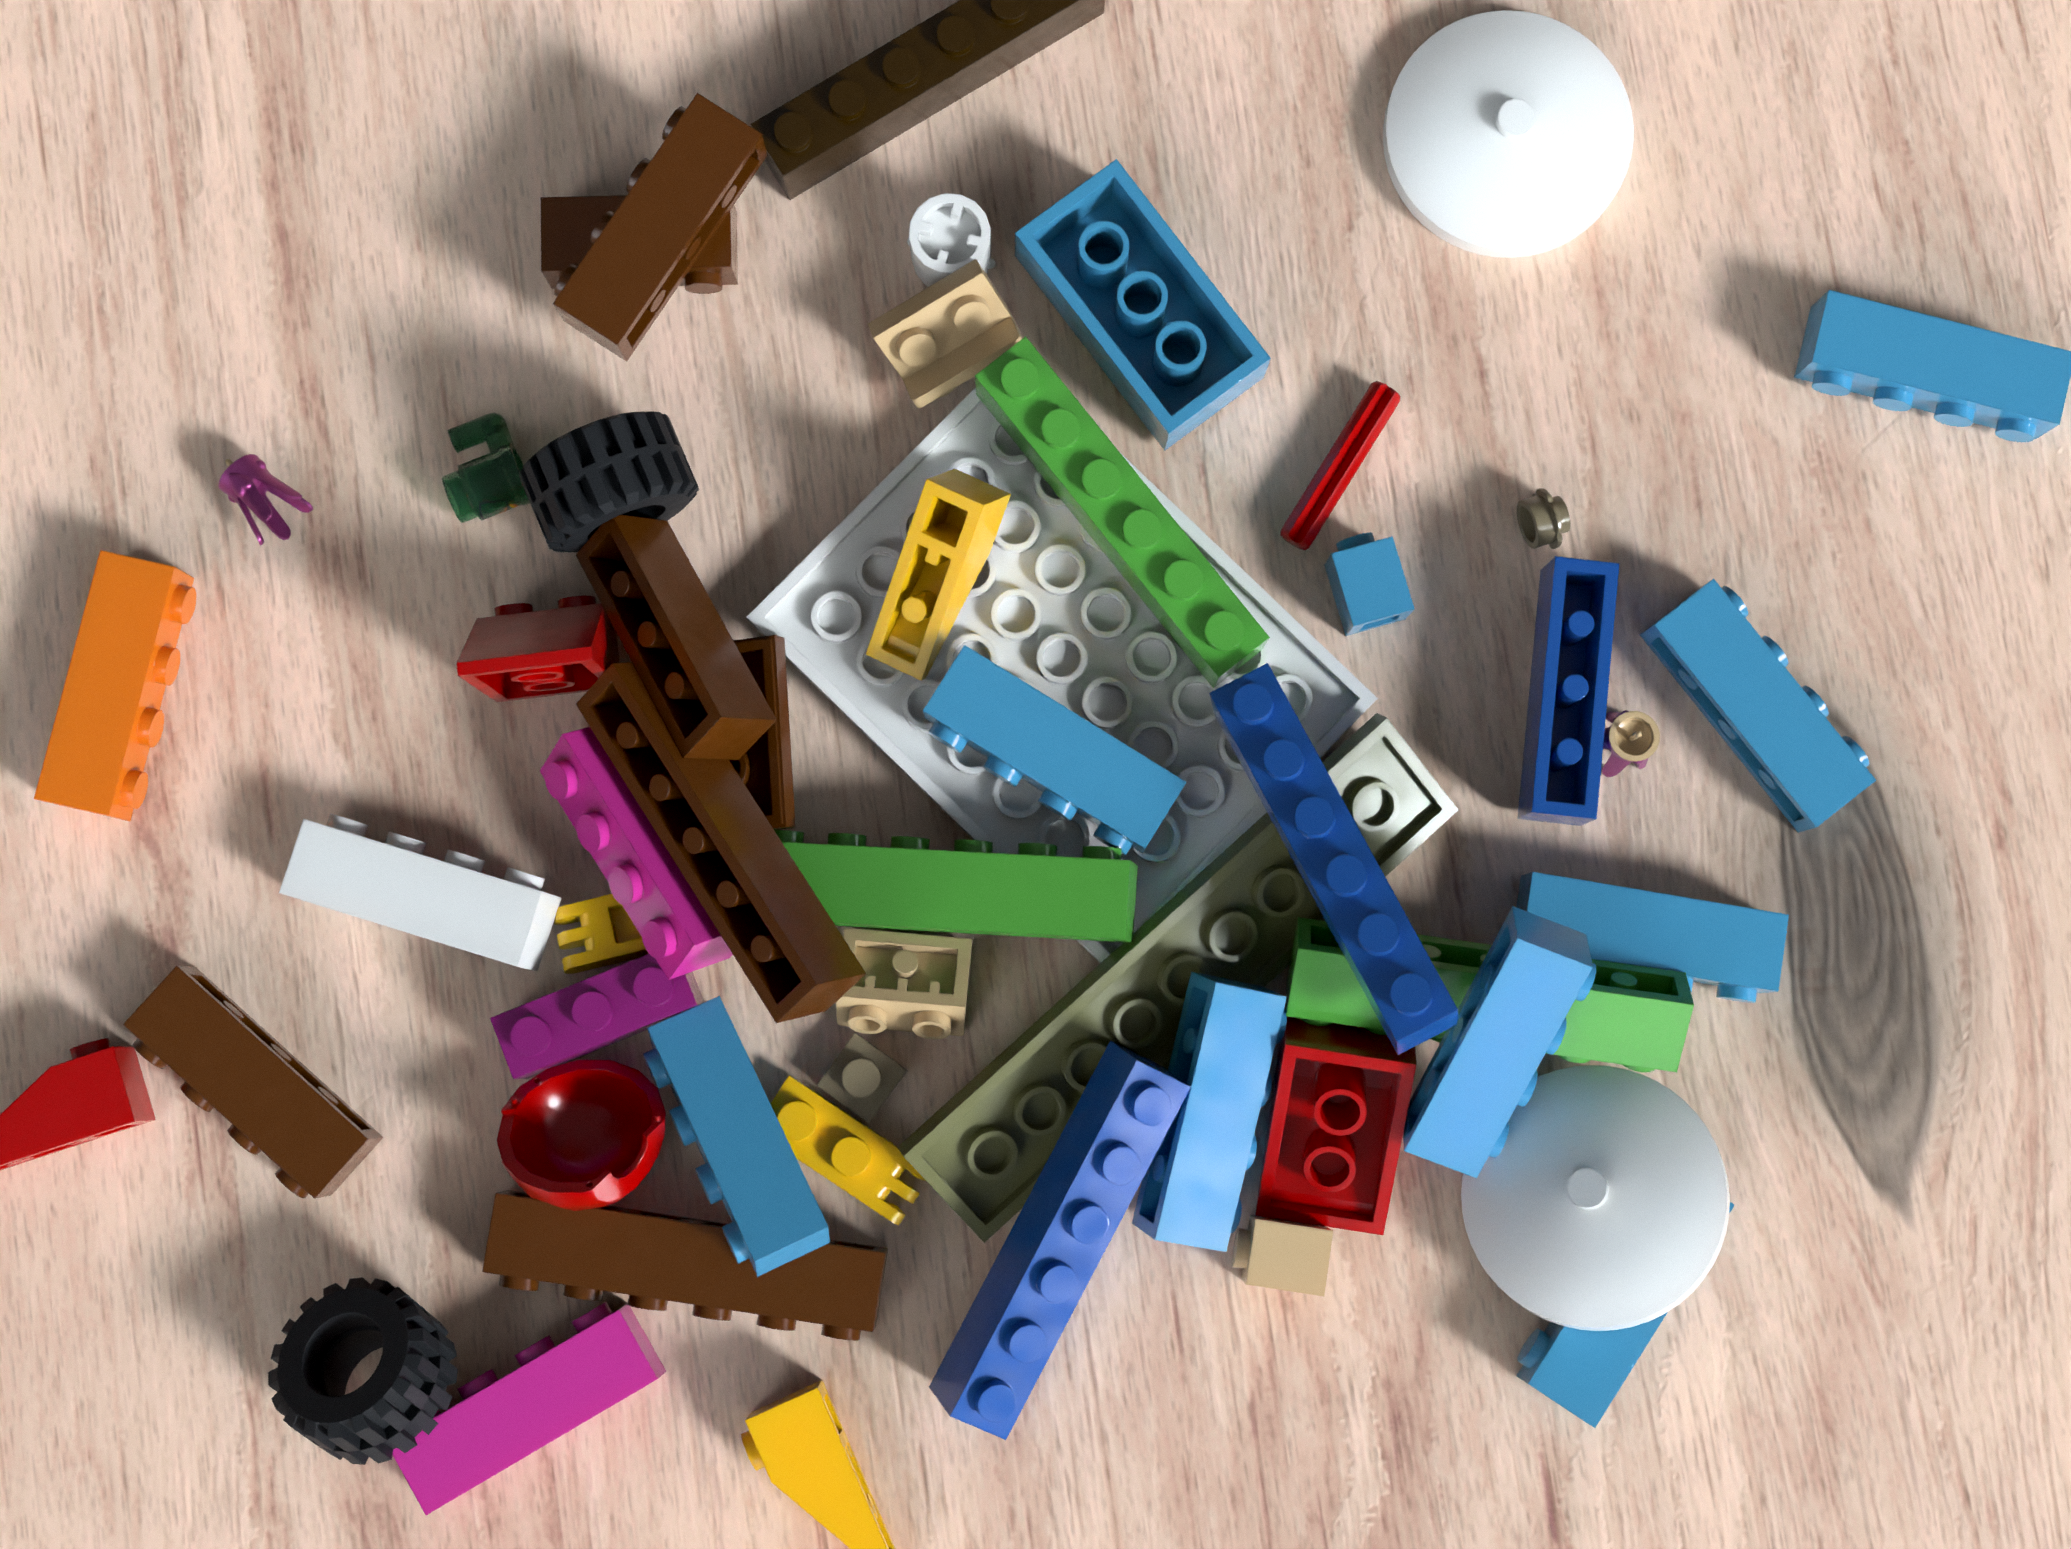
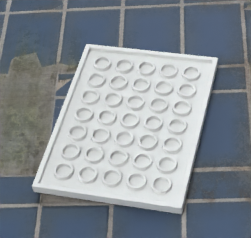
[747,387,1378,963]

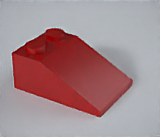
[457,595,620,703]
[1255,1017,1417,1235]

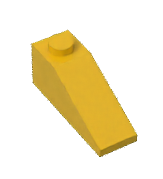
[866,469,1011,681]
[741,1380,896,1549]

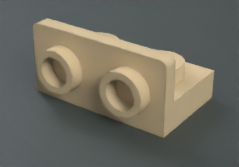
[868,259,1023,408]
[836,928,972,1040]

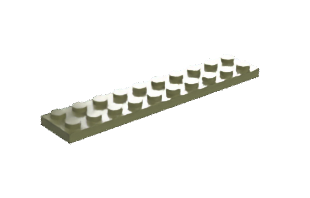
[897,713,1459,1243]

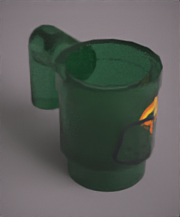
[442,412,530,523]

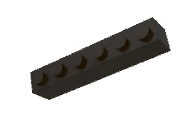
[751,0,1105,200]

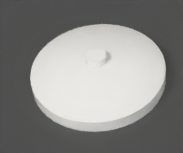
[1383,10,1634,258]
[1461,1065,1730,1331]

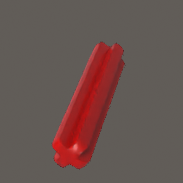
[1280,381,1400,550]

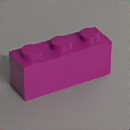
[490,954,704,1079]

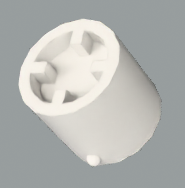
[907,193,996,287]

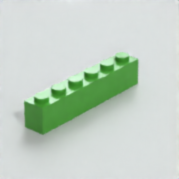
[975,336,1270,688]
[774,830,1138,942]
[1286,917,1694,1072]

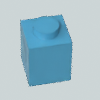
[1324,532,1414,636]

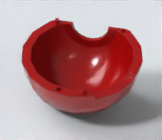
[496,1060,666,1211]

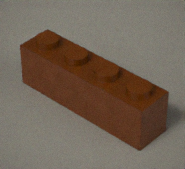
[553,93,768,362]
[576,515,777,760]
[123,966,383,1199]

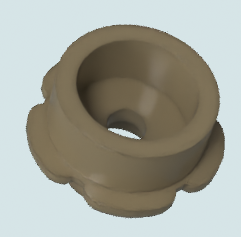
[1517,488,1571,549]

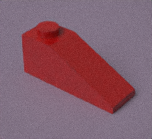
[0,1038,156,1171]

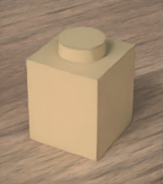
[1232,1215,1333,1296]

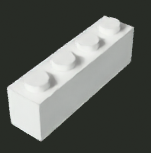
[279,814,561,972]

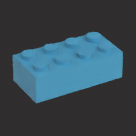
[1015,159,1271,451]

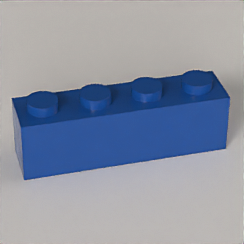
[1517,556,1620,826]

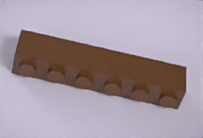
[576,662,866,1023]
[482,1190,888,1341]

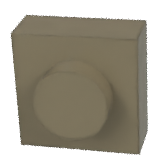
[817,1033,908,1123]

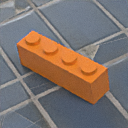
[34,550,196,822]

